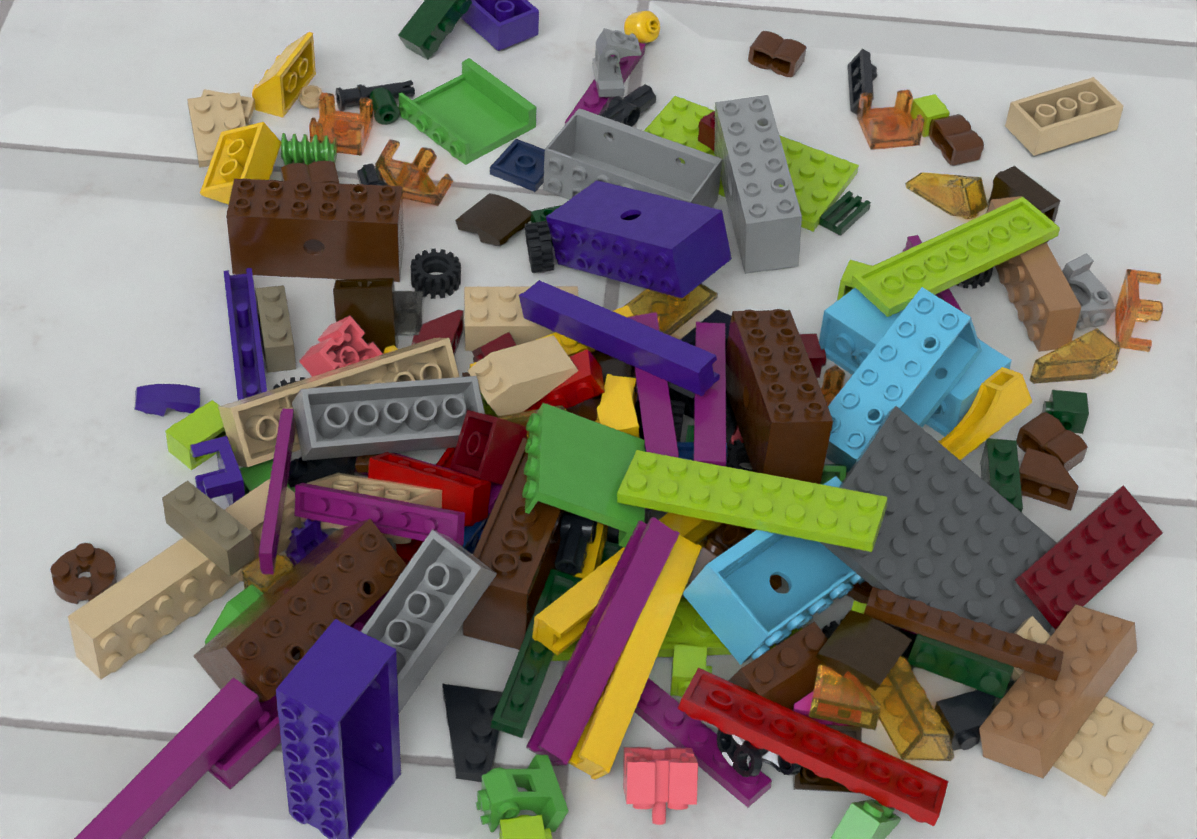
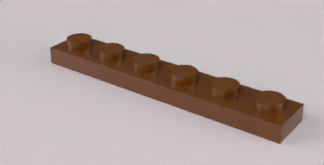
[864,587,1064,681]

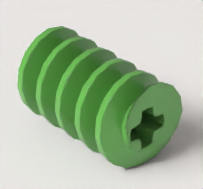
[281,133,337,165]

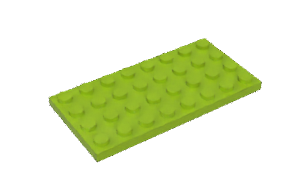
[644,96,859,232]

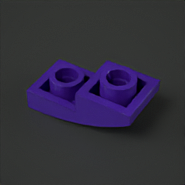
[134,384,200,417]

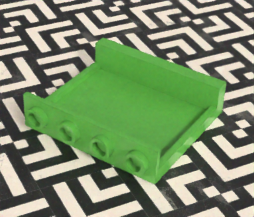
[398,58,537,165]
[522,403,645,547]

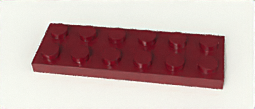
[1015,485,1163,630]

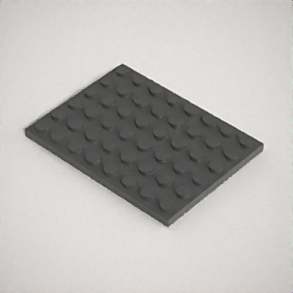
[820,406,1057,697]

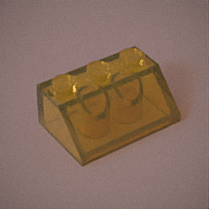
[623,283,718,335]
[858,656,955,761]

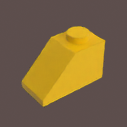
[594,378,640,438]

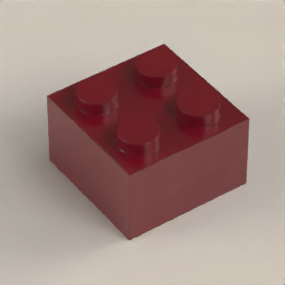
[450,410,527,485]

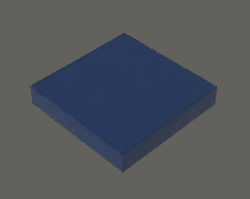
[490,139,545,192]

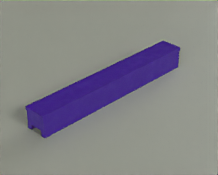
[223,268,267,400]
[519,280,720,396]

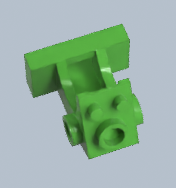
[475,755,569,832]

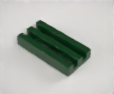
[819,191,871,236]

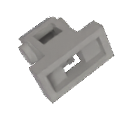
[592,28,641,97]
[1062,253,1115,330]

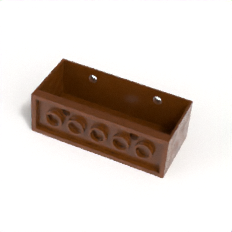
[226,178,404,282]
[725,309,833,484]
[463,438,568,650]
[193,519,407,703]

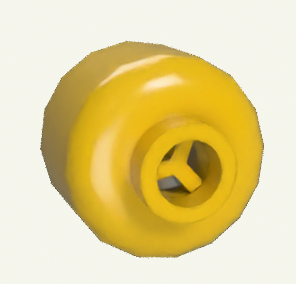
[624,11,660,44]

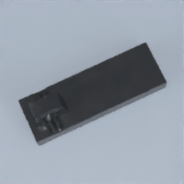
[848,48,877,116]

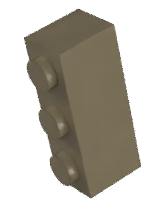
[256,285,296,373]
[162,480,255,576]

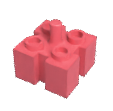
[299,316,383,377]
[623,747,698,825]

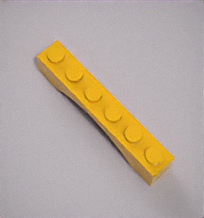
[938,367,1032,461]

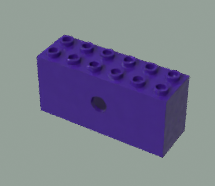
[546,180,732,298]
[276,619,401,839]

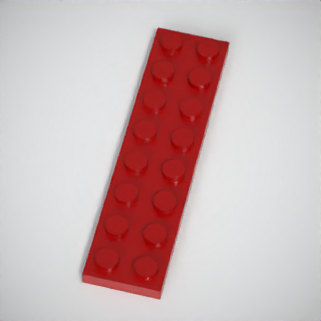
[678,668,949,826]

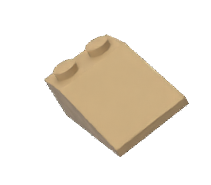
[467,335,579,421]

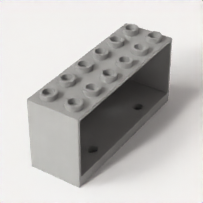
[714,95,802,274]
[543,108,722,208]

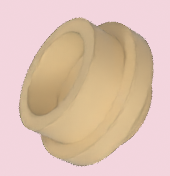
[299,85,325,109]

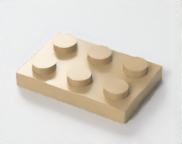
[187,92,246,168]
[1053,696,1154,797]

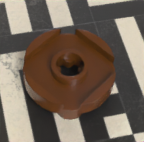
[50,543,117,604]

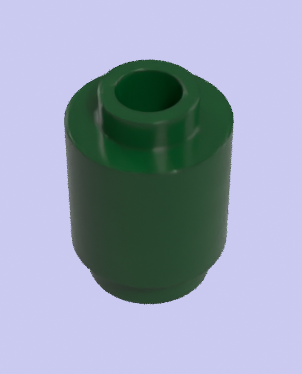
[369,87,400,125]

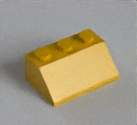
[252,32,316,118]
[200,122,281,205]

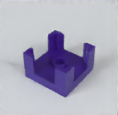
[190,436,245,506]

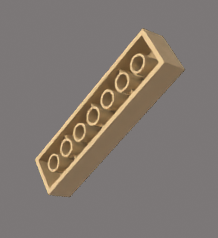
[218,338,459,467]
[68,479,302,680]

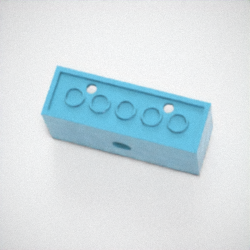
[826,287,982,473]
[819,288,1012,437]
[683,476,865,665]

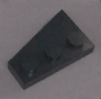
[442,683,503,782]

